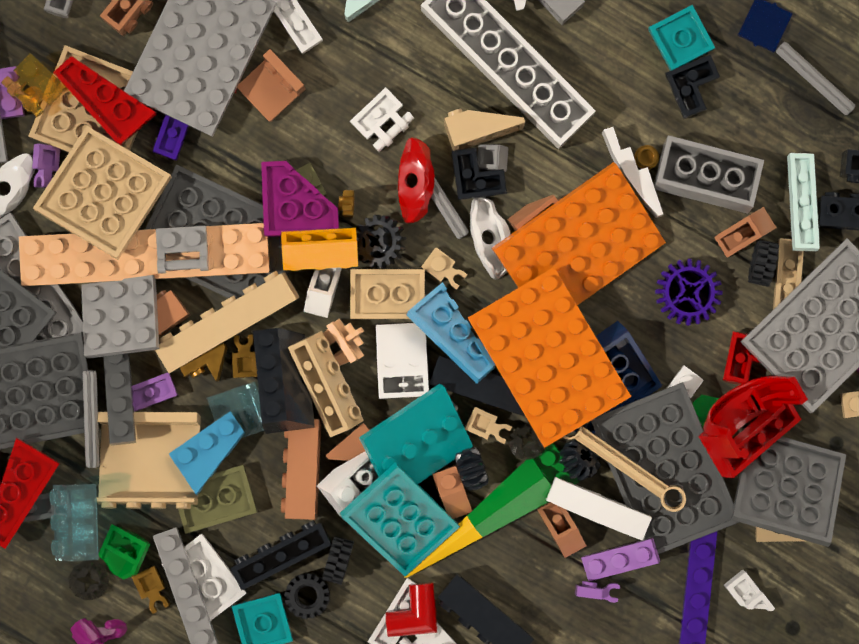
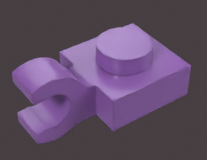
[32,144,60,188]
[575,581,620,603]

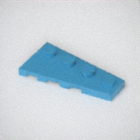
[407,282,495,383]

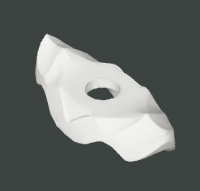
[0,153,35,218]
[470,197,511,280]

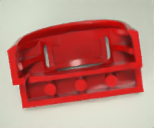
[698,376,808,478]

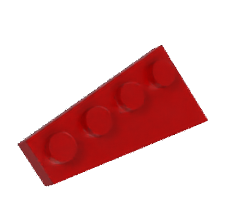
[53,56,157,146]
[0,437,60,549]

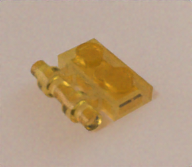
[1,53,67,117]

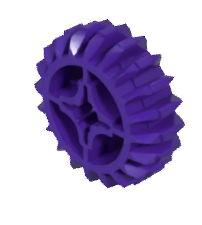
[655,259,722,326]

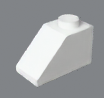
[304,267,342,318]

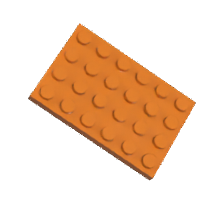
[492,162,666,305]
[468,267,631,448]

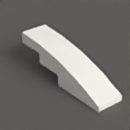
[602,127,663,218]
[546,477,652,540]

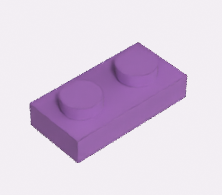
[0,66,25,119]
[132,373,178,412]

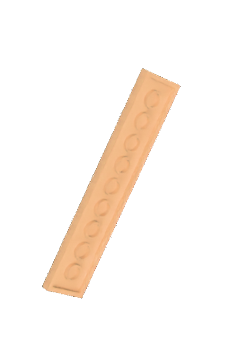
[19,223,270,287]

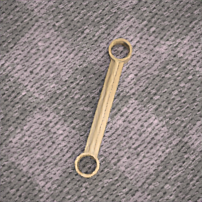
[563,426,686,512]

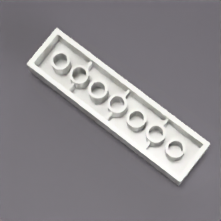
[421,0,596,149]

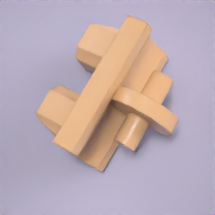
[323,319,364,366]

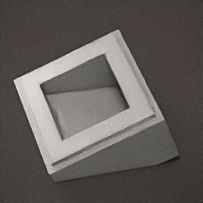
[478,145,508,172]

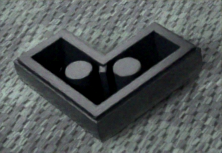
[665,55,720,119]
[452,148,507,200]

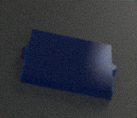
[737,0,792,53]

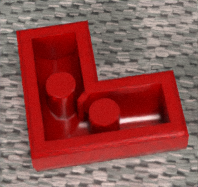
[723,331,760,385]
[386,582,438,637]

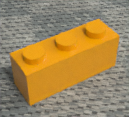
[281,228,358,271]

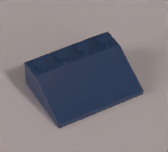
[574,321,662,434]

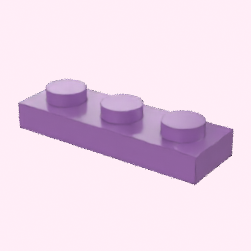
[581,538,660,582]

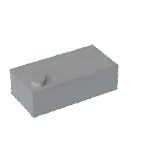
[654,135,764,214]

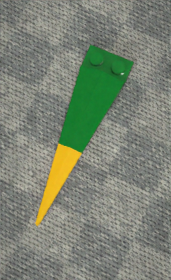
[404,443,580,578]

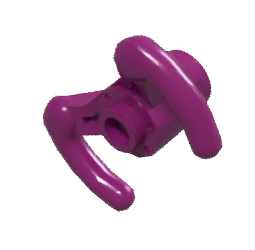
[70,618,128,644]

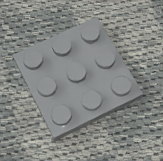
[81,275,159,358]

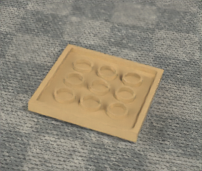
[29,45,148,152]
[33,126,172,260]

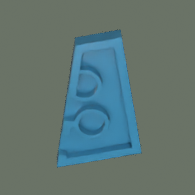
[169,411,245,495]

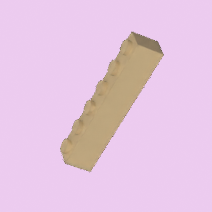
[155,271,299,373]

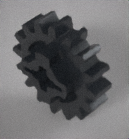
[356,215,406,268]

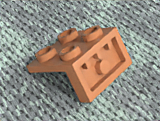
[237,49,306,122]

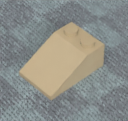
[444,109,525,151]

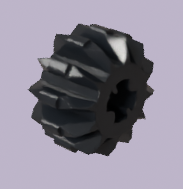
[558,439,601,481]
[455,447,489,491]

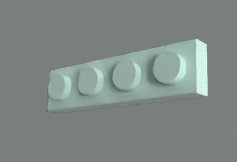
[787,153,820,251]

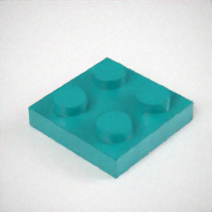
[648,5,715,71]
[232,593,293,644]

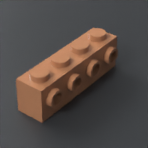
[100,0,153,37]
[281,419,322,520]

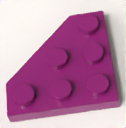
[261,161,339,237]

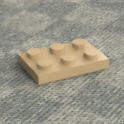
[350,269,425,319]

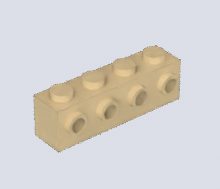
[288,331,364,437]

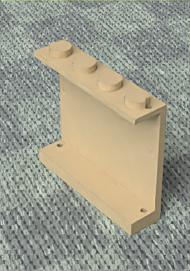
[94,412,201,509]

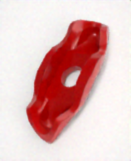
[398,137,435,223]

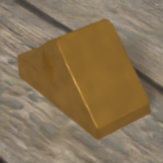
[180,343,228,381]

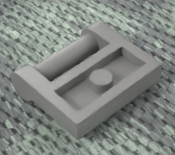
[156,226,209,274]

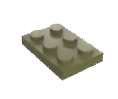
[178,465,258,534]

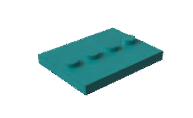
[359,384,473,484]
[340,462,460,576]

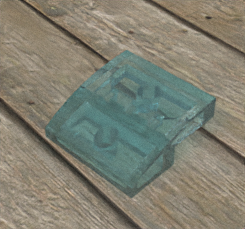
[207,382,264,439]

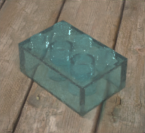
[50,483,99,562]

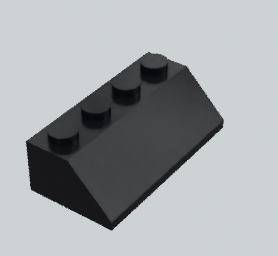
[253,328,315,434]

